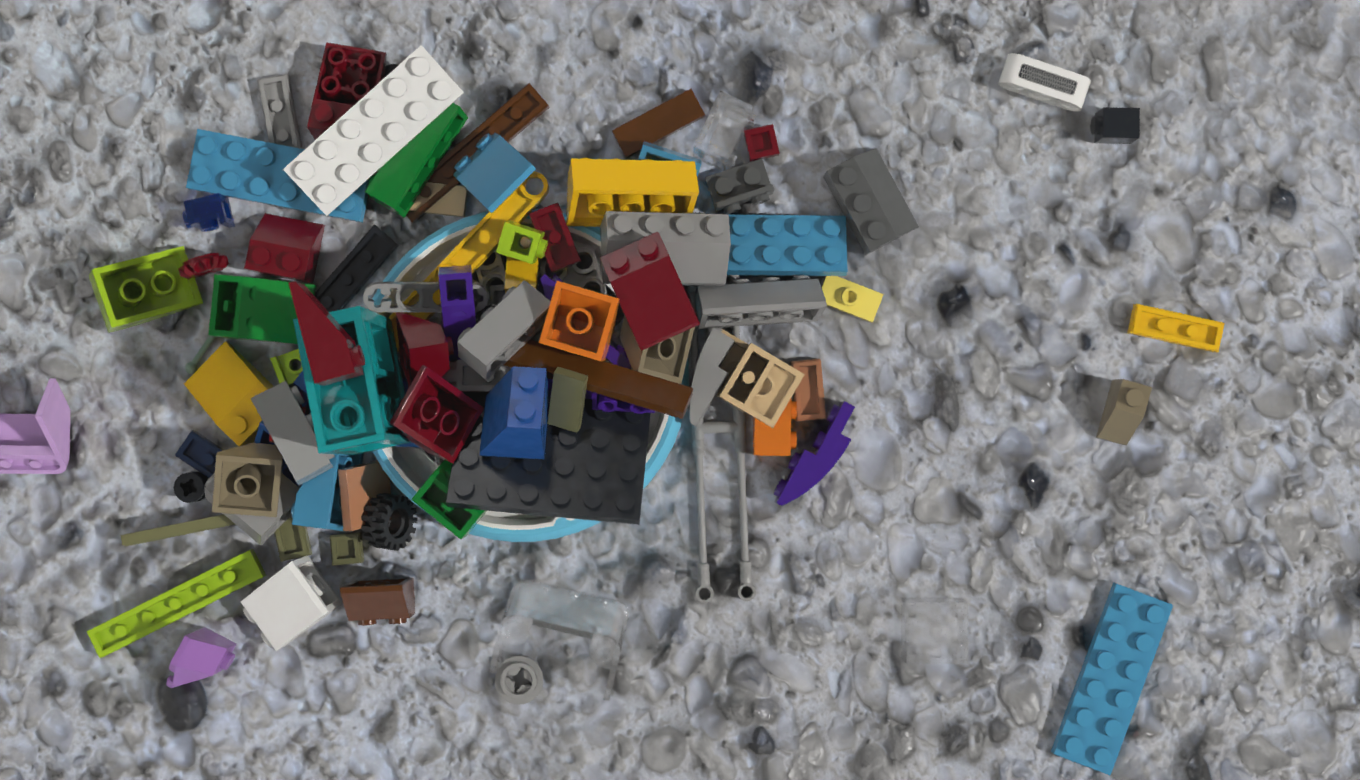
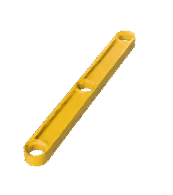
[389,171,549,352]

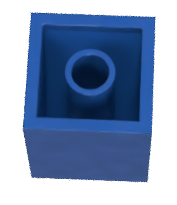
[480,366,550,459]

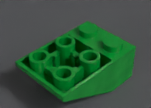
[208,274,316,344]
[411,460,487,540]

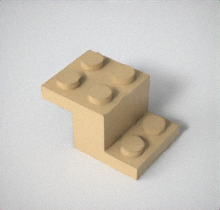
[716,330,805,428]

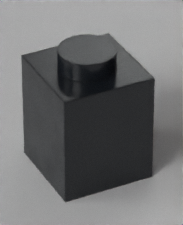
[1090,107,1140,144]

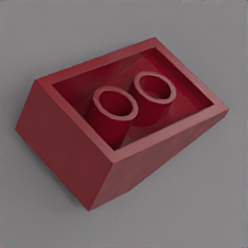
[600,231,700,351]
[389,365,484,463]

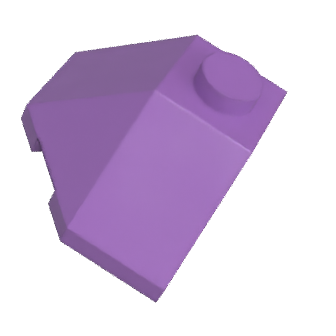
[166,627,236,688]

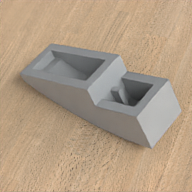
[690,327,735,427]

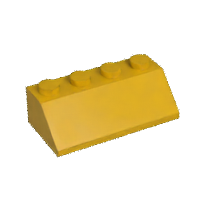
[566,158,699,227]

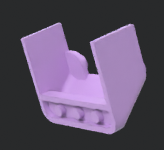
[0,378,71,474]

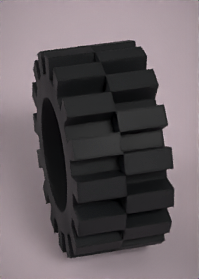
[361,493,417,551]

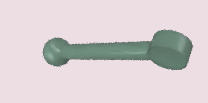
[185,336,216,374]

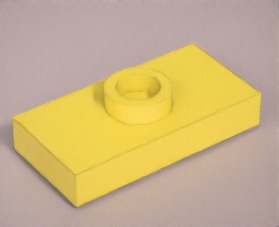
[821,276,884,323]

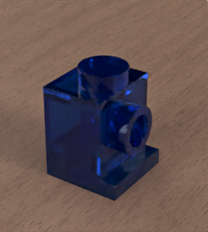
[182,193,235,232]

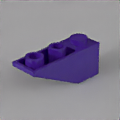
[438,265,476,361]

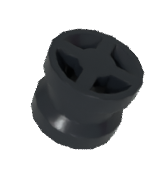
[173,472,209,503]

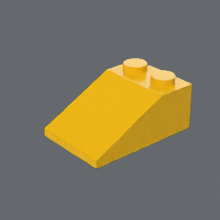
[184,341,274,446]

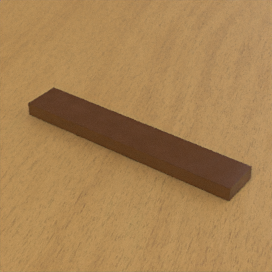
[406,83,550,224]
[503,339,693,419]

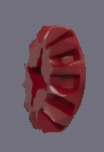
[178,253,229,279]

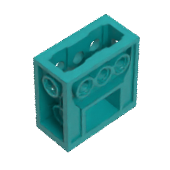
[293,306,412,455]

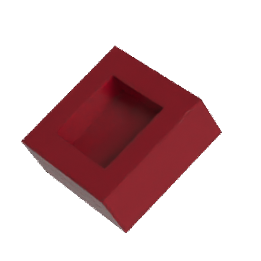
[743,124,780,162]

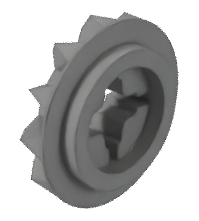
[495,655,543,704]

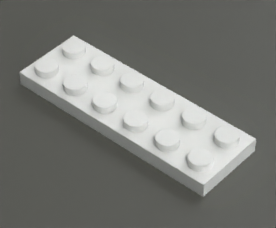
[283,45,464,216]

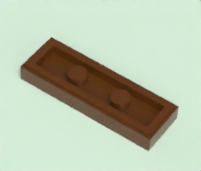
[612,89,705,159]

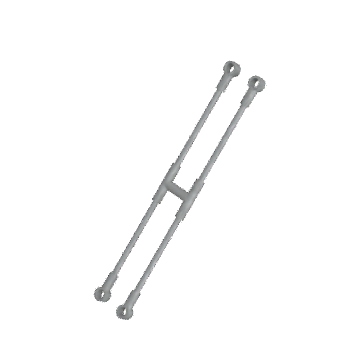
[686,275,756,603]

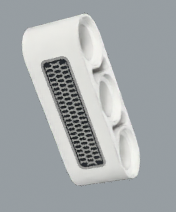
[998,53,1091,111]

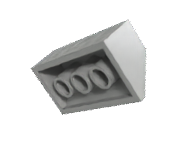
[600,211,731,286]
[695,275,827,329]

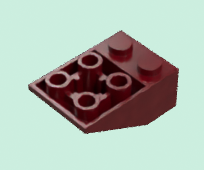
[307,42,387,140]

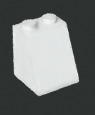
[241,556,343,651]

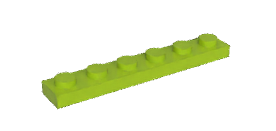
[86,549,267,658]

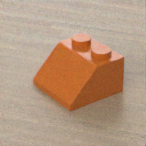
[539,281,620,361]

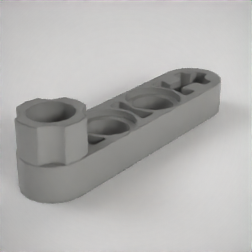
[363,280,488,312]

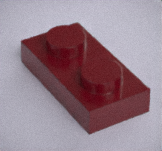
[529,202,581,273]

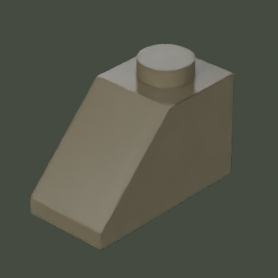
[1096,379,1152,446]

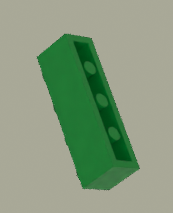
[365,103,468,218]

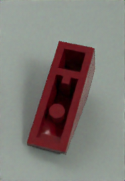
[288,281,365,386]

